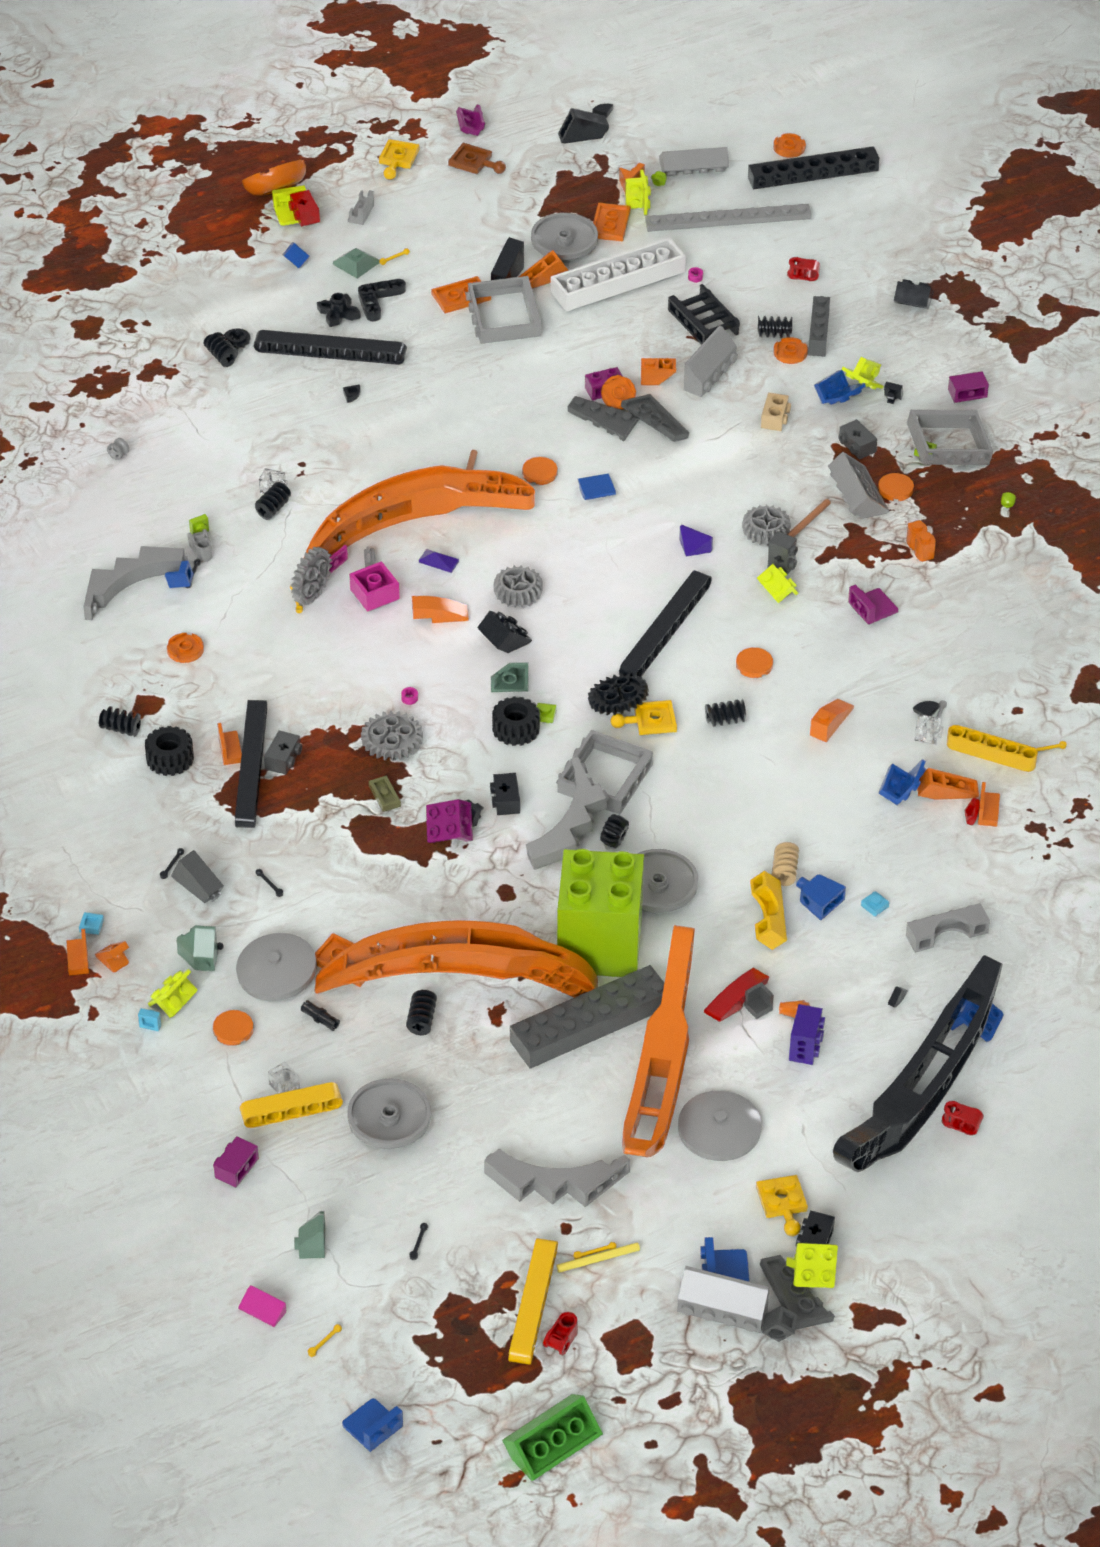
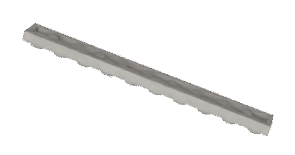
[645,204,811,232]

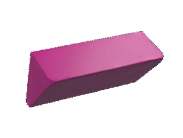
[329,545,348,575]
[238,1285,286,1327]

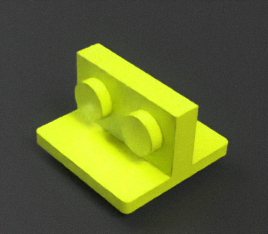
[625,170,651,215]
[841,357,884,390]
[147,969,198,1018]
[786,1243,838,1288]

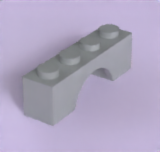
[906,903,990,953]

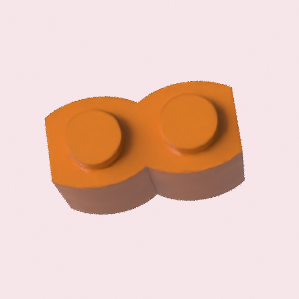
[906,520,936,562]

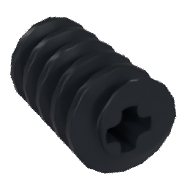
[758,316,792,338]
[203,332,238,367]
[255,482,291,520]
[705,699,746,727]
[98,706,141,737]
[406,990,437,1036]

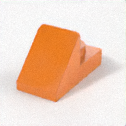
[619,163,645,192]
[95,941,129,973]

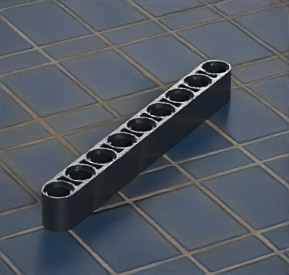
[253,330,407,365]
[619,570,712,678]
[235,700,267,828]

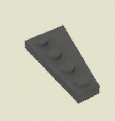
[621,394,690,442]
[568,396,638,441]
[759,1255,835,1330]

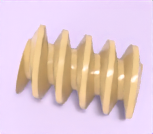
[771,842,799,886]

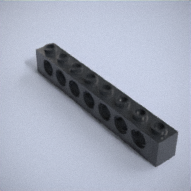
[748,146,880,190]

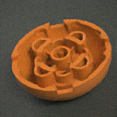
[242,160,306,196]

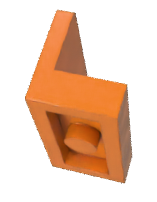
[217,723,242,765]
[978,782,1000,827]
[66,929,89,975]

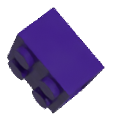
[789,1004,825,1065]

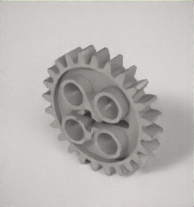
[290,547,332,605]
[361,711,423,761]

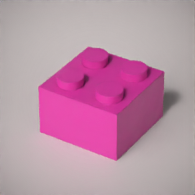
[349,561,400,612]

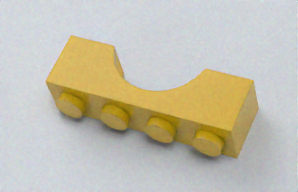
[750,870,787,950]

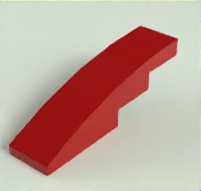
[704,967,769,1022]

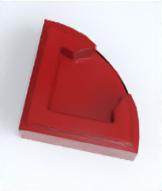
[964,798,980,826]

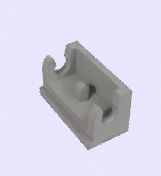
[348,190,374,225]

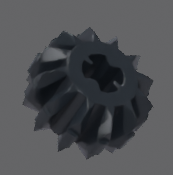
[600,814,629,848]

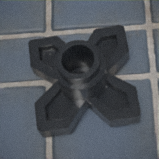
[317,293,361,327]

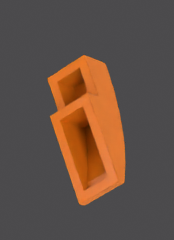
[412,596,469,623]

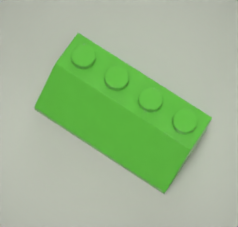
[502,1394,603,1481]

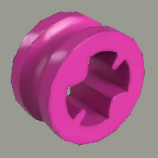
[688,267,703,283]
[401,687,418,705]

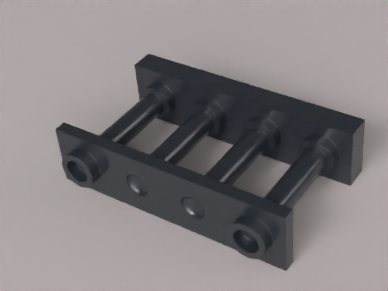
[668,284,740,345]

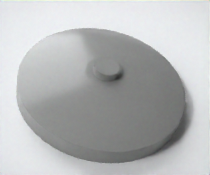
[531,213,598,260]
[637,849,698,913]
[236,933,317,1001]
[348,1078,431,1149]
[678,1091,761,1161]

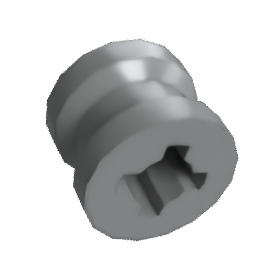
[107,438,129,460]

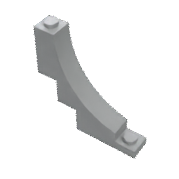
[83,546,188,620]
[484,1149,630,1207]

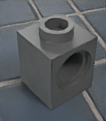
[762,1306,798,1342]

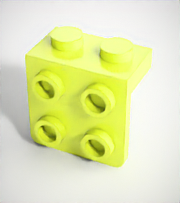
[272,185,306,226]

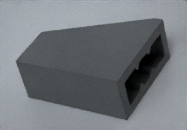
[171,850,224,903]

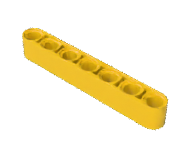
[509,1238,558,1365]

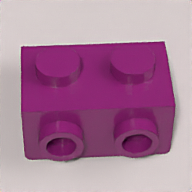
[456,104,485,136]

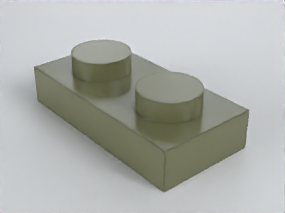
[369,776,401,812]

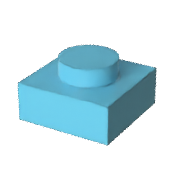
[861,891,889,917]
[79,912,104,935]
[138,1008,161,1031]

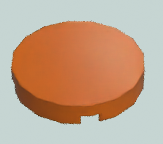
[773,133,806,158]
[773,337,808,364]
[601,375,636,410]
[522,457,558,485]
[878,473,914,501]
[167,633,204,663]
[736,647,773,678]
[213,1010,254,1045]

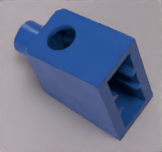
[796,874,846,920]

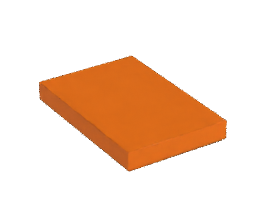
[593,203,631,242]
[431,276,491,313]
[315,933,377,987]

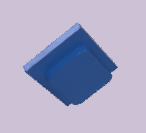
[578,473,616,500]

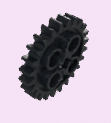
[588,673,649,715]

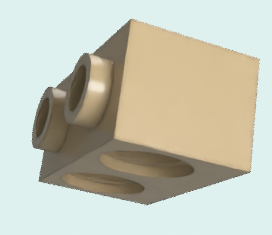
[761,392,791,431]

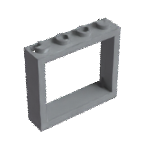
[465,276,541,344]
[907,409,993,465]
[556,730,653,815]

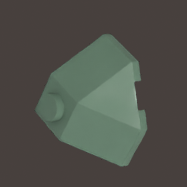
[333,248,379,278]
[491,662,528,692]
[176,925,218,971]
[294,1211,325,1259]

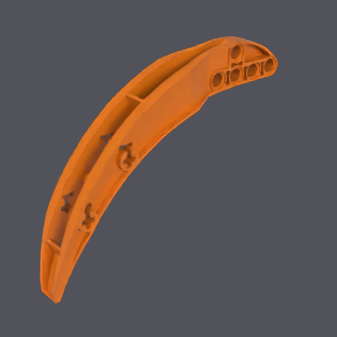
[306,465,535,557]
[314,920,598,998]
[622,925,695,1158]

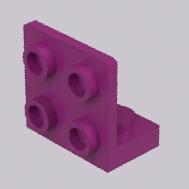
[848,584,899,625]
[426,799,473,843]

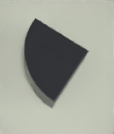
[592,103,613,118]
[343,384,360,403]
[913,701,940,720]
[888,986,908,1007]

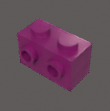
[585,367,622,401]
[948,371,989,403]
[213,1136,259,1188]

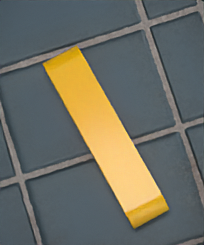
[947,725,1038,772]
[239,1082,343,1128]

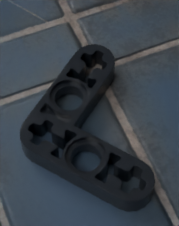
[358,279,406,322]

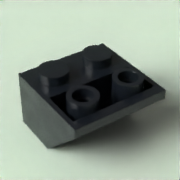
[894,279,934,309]
[477,611,532,653]

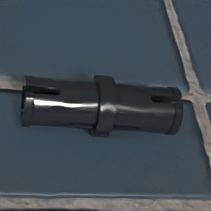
[301,1000,340,1031]

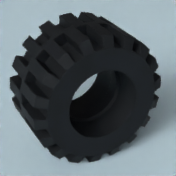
[492,696,540,746]
[145,726,194,776]

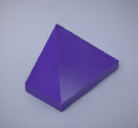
[679,524,713,557]
[419,549,459,573]

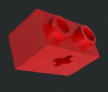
[288,190,320,227]

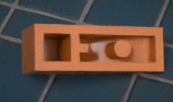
[518,250,569,289]
[810,699,854,743]
[917,768,979,800]

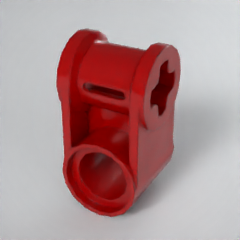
[787,257,820,281]
[941,1101,984,1135]
[543,1312,578,1355]

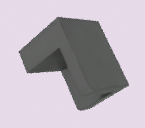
[744,982,774,1019]

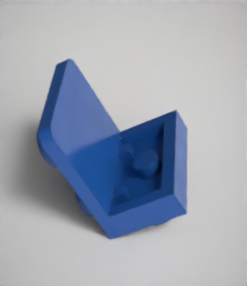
[814,370,866,405]
[878,759,926,805]
[951,1000,1004,1042]
[700,1237,750,1282]
[342,1398,403,1452]

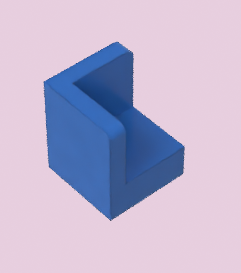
[282,242,309,268]
[165,561,193,588]

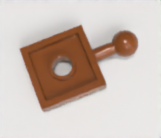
[448,143,506,174]

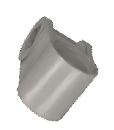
[188,529,212,562]

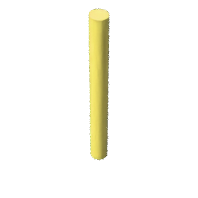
[556,1242,640,1273]

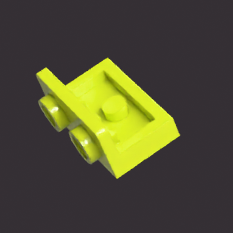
[757,564,799,603]

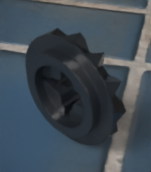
[224,328,251,349]

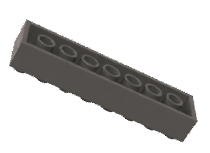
[510,965,664,1069]

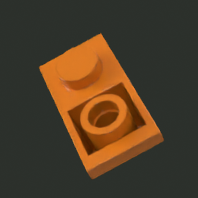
[641,358,676,385]

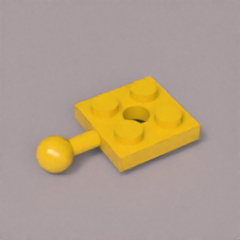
[379,139,420,180]
[610,700,677,735]
[756,1175,808,1237]

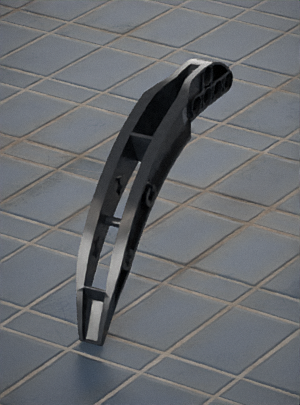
[833,955,1003,1172]

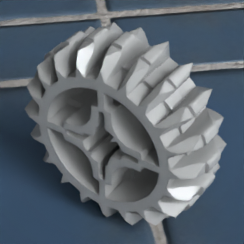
[742,504,791,546]
[494,565,543,607]

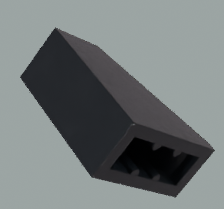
[558,108,609,144]
[491,237,524,280]

